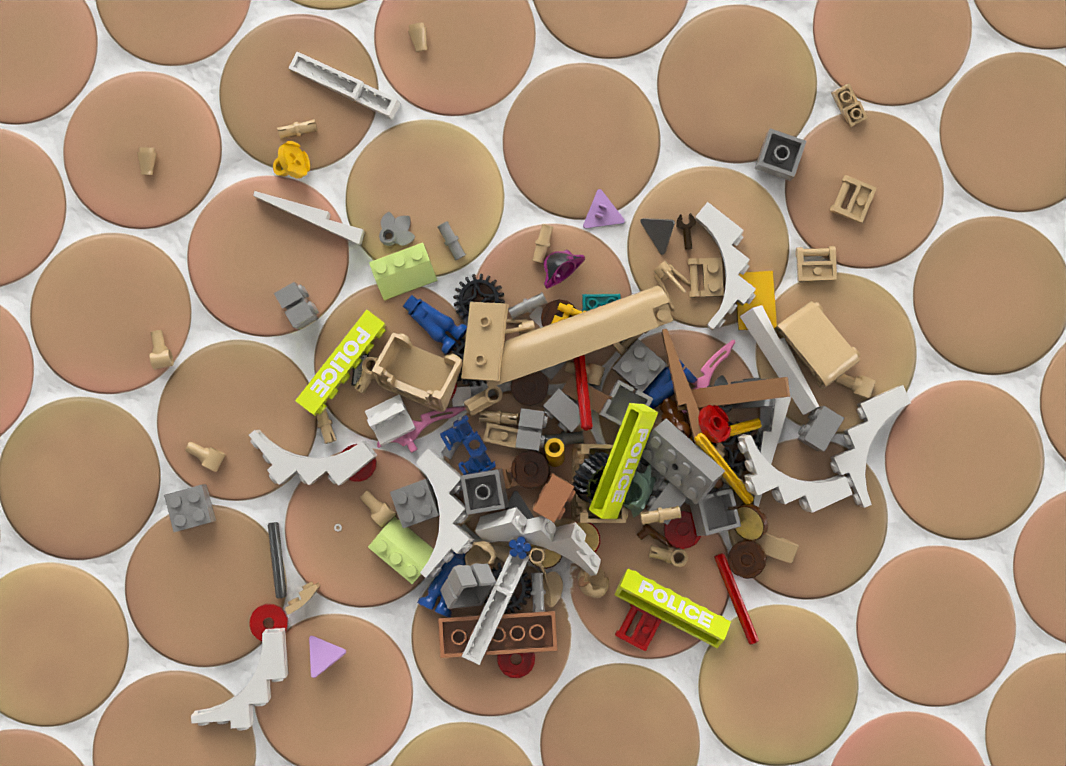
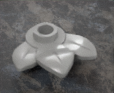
[379,212,415,246]

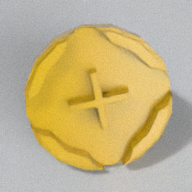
[273,141,310,179]

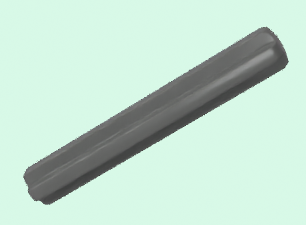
[268,522,287,598]

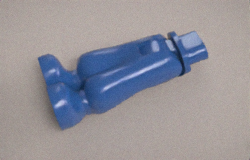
[403,295,467,355]
[642,359,697,409]
[417,552,466,618]

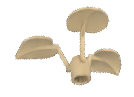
[490,518,575,607]

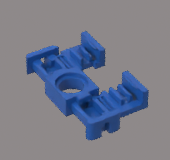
[440,415,496,475]

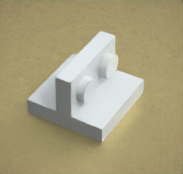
[365,394,416,446]

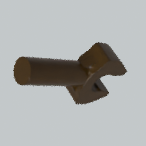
[676,213,696,250]

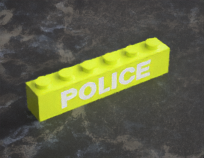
[295,310,386,416]
[589,403,658,519]
[614,569,731,648]

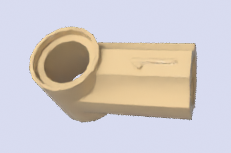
[463,386,502,417]

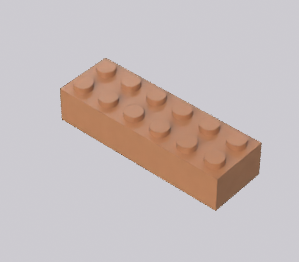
[533,472,576,522]
[438,611,558,658]

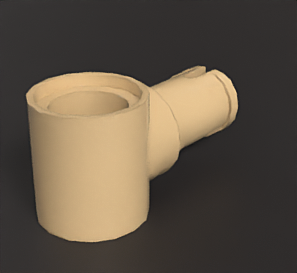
[150,330,174,370]
[354,357,379,393]
[565,361,605,386]
[835,374,876,399]
[185,442,226,472]
[360,491,396,528]
[649,545,688,567]

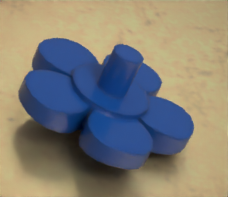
[509,536,531,559]

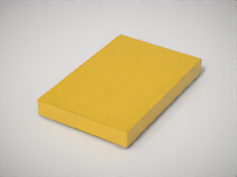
[736,271,777,331]

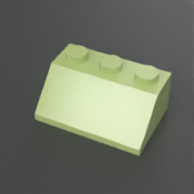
[369,243,438,301]
[368,517,434,584]

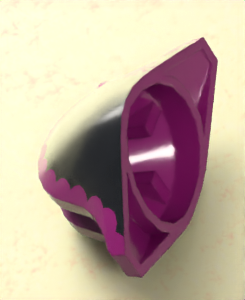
[544,250,585,289]

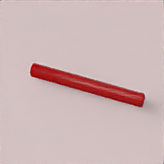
[573,355,593,431]
[714,553,759,645]

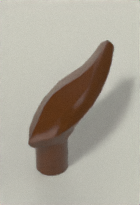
[637,524,672,548]

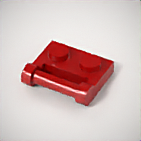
[615,604,662,652]

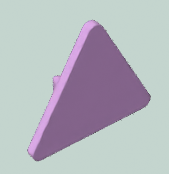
[583,189,625,228]
[309,636,346,678]

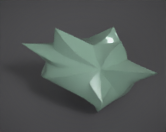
[623,464,656,518]

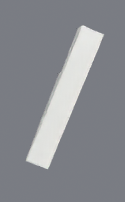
[289,52,401,120]
[253,191,365,246]
[740,305,819,415]
[751,396,791,507]
[462,548,529,665]

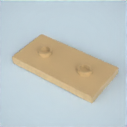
[461,302,508,382]

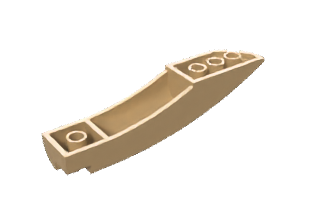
[487,286,673,388]

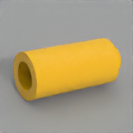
[545,438,565,467]

